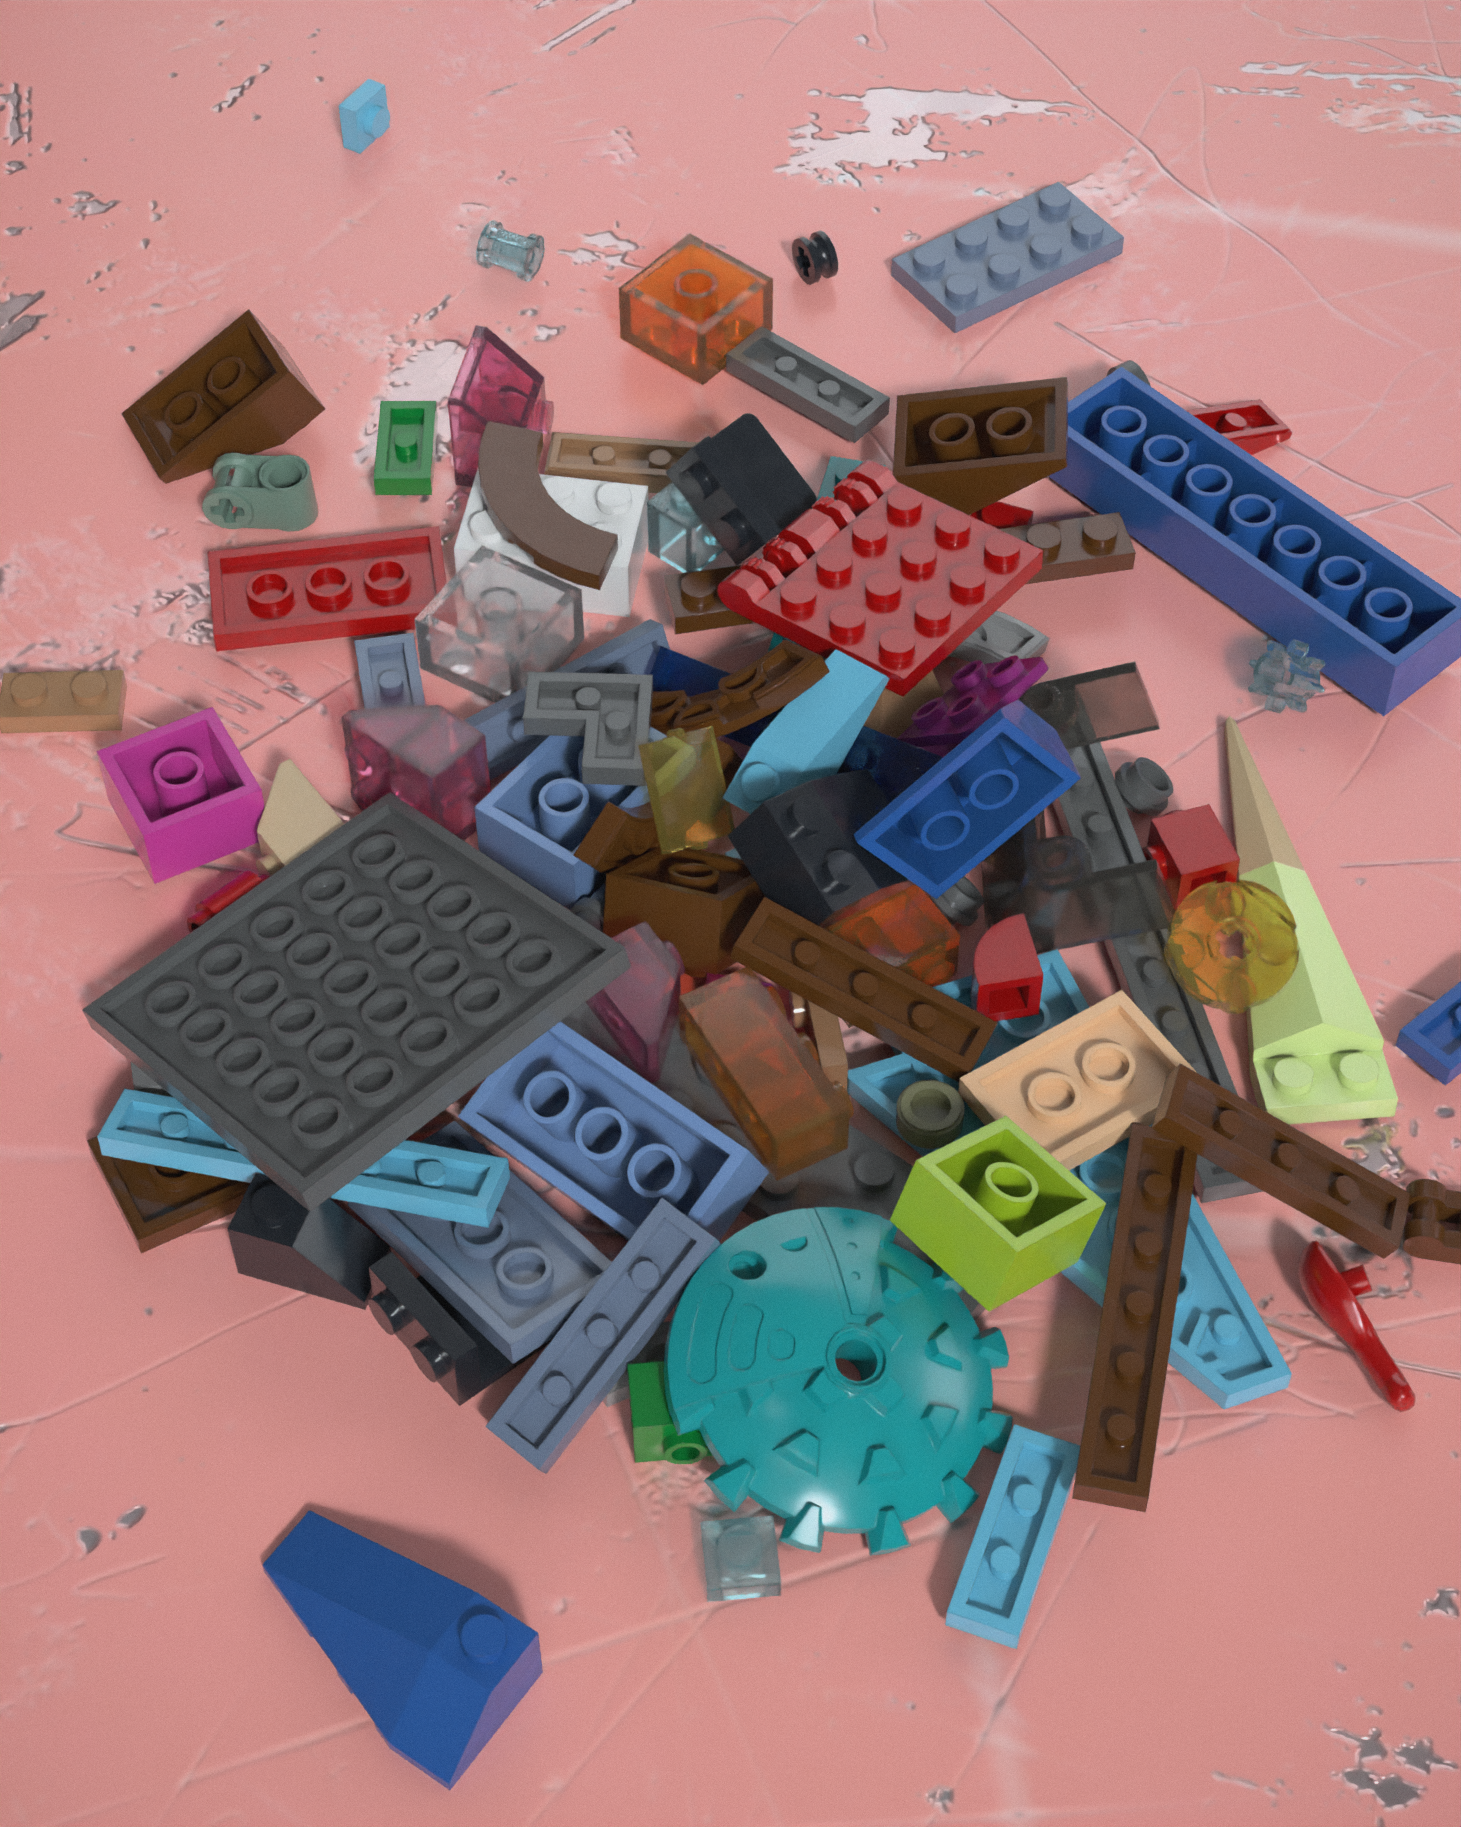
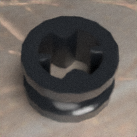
[792,230,838,285]

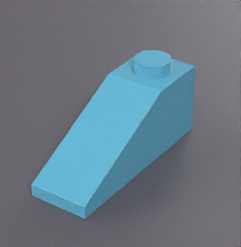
[723,649,890,814]

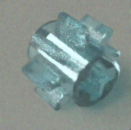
[1248,639,1326,713]

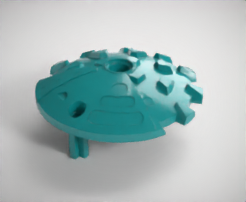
[664,1207,1013,1556]

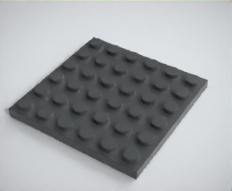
[82,792,631,1212]

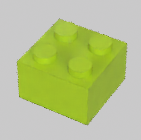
[890,1116,1106,1312]

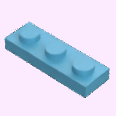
[945,1424,1080,1649]

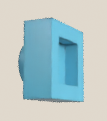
[338,79,390,154]

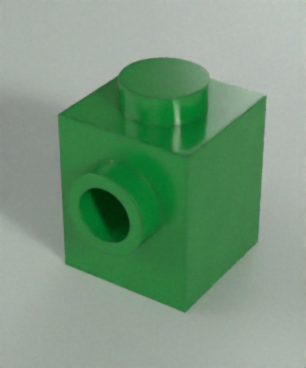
[627,1361,713,1464]

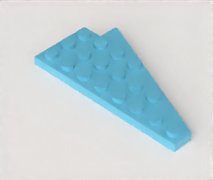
[847,949,1292,1410]

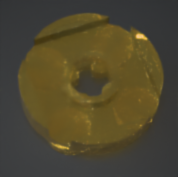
[1164,879,1300,1014]

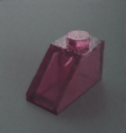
[586,921,685,1083]

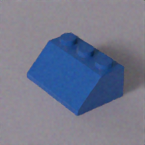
[853,700,1081,899]

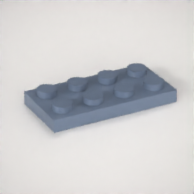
[891,182,1124,333]
[347,1121,612,1364]

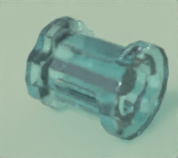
[476,220,545,282]

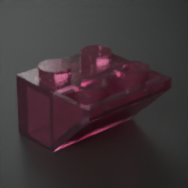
[341,705,491,841]

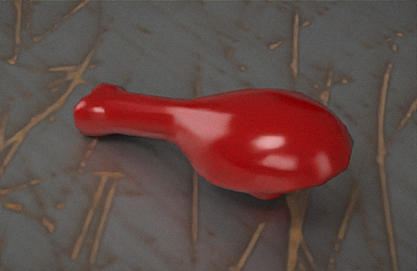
[1298,1240,1416,1412]

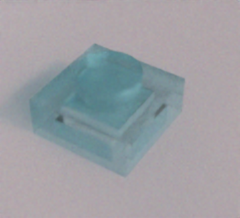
[700,1515,781,1602]

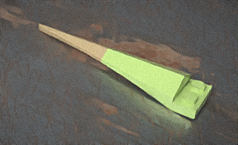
[1224,715,1398,1124]

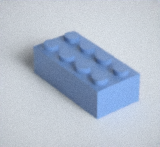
[458,1021,769,1241]

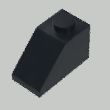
[228,1173,391,1310]

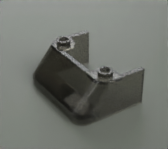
[981,661,1181,954]

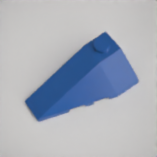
[262,1510,543,1790]

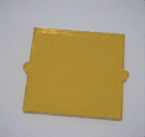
[638,726,735,854]

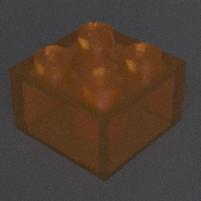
[619,233,773,385]

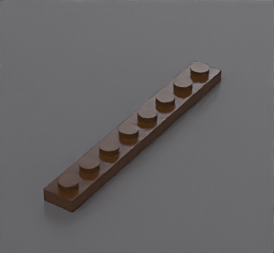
[664,512,1136,634]

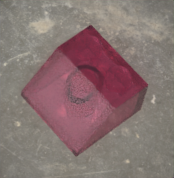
[448,325,554,487]

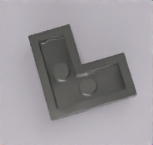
[523,671,653,786]

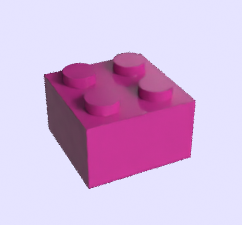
[96,707,265,884]

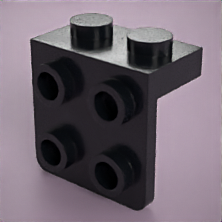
[665,413,817,566]
[368,1252,553,1406]

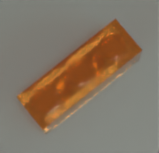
[679,966,854,1181]

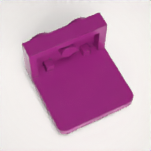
[897,655,1049,776]

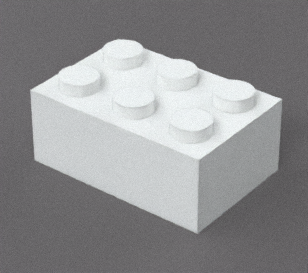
[454,468,650,617]

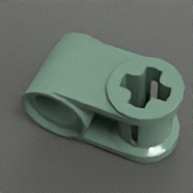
[202,453,318,532]

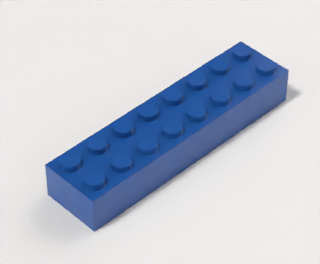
[1049,367,1461,716]

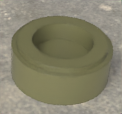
[896,1080,964,1149]

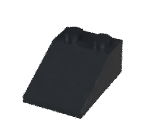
[728,768,914,929]

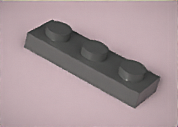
[726,326,890,443]

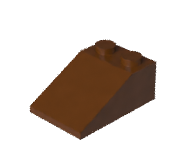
[122,309,325,484]
[893,377,1068,515]

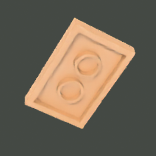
[958,990,1196,1171]

